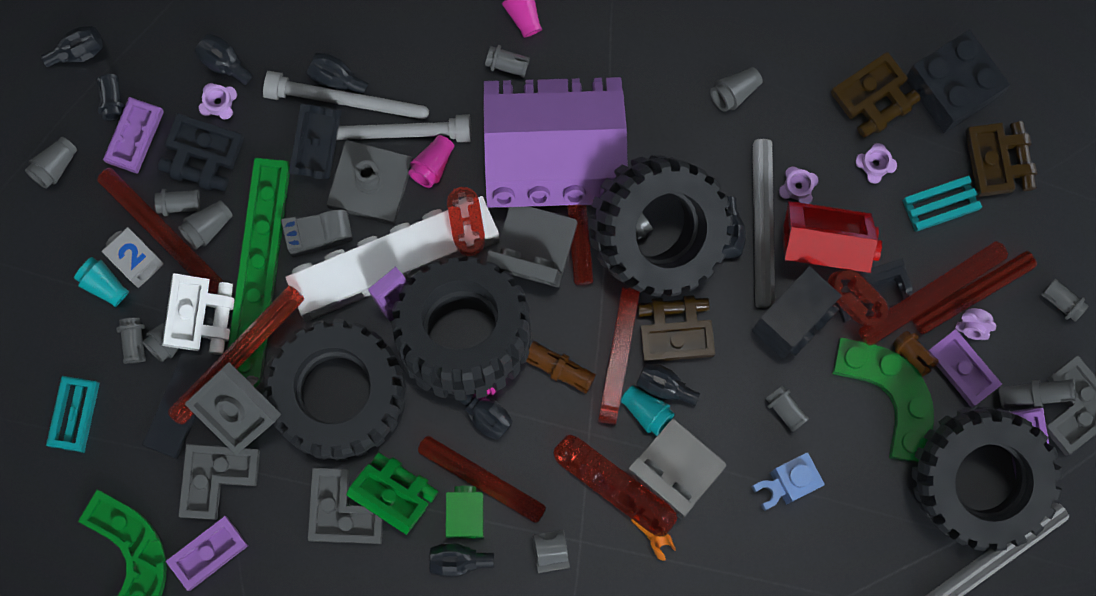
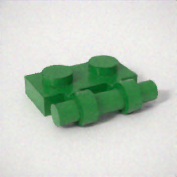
[346,452,439,535]

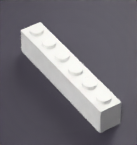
[285,196,500,322]

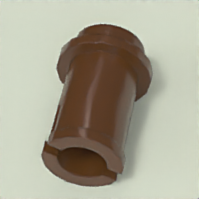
[893,331,939,376]

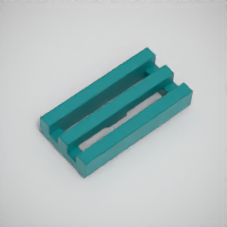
[902,176,982,232]
[46,376,100,453]

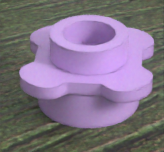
[199,83,237,120]
[855,143,897,184]
[779,167,819,204]
[956,308,996,340]

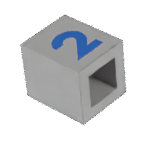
[102,227,164,288]

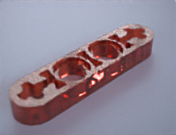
[598,287,640,425]
[553,435,677,537]

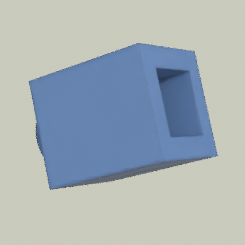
[751,452,825,511]

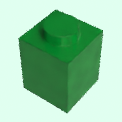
[446,486,484,539]

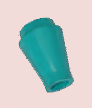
[74,257,129,307]
[620,385,675,436]

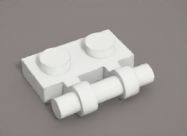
[162,273,235,355]

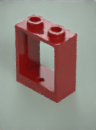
[782,201,882,273]

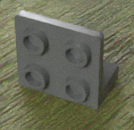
[486,206,578,288]
[627,420,726,520]

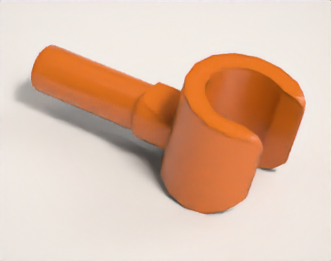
[631,514,676,561]

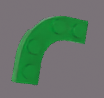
[832,338,934,464]
[78,490,167,596]

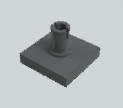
[326,140,413,225]
[185,362,281,455]

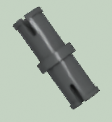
[999,379,1076,409]

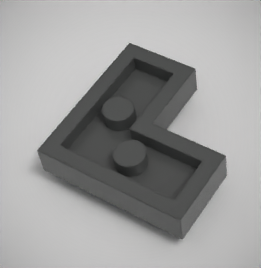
[1046,356,1096,456]
[178,445,260,520]
[308,468,383,544]

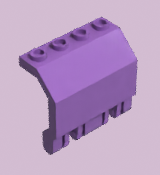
[484,77,628,208]

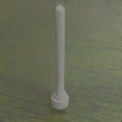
[263,70,429,119]
[337,114,472,142]

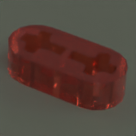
[447,187,485,256]
[828,270,888,326]

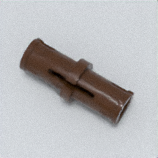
[526,341,597,394]

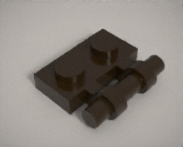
[830,51,921,138]
[965,121,1038,197]
[638,295,715,363]

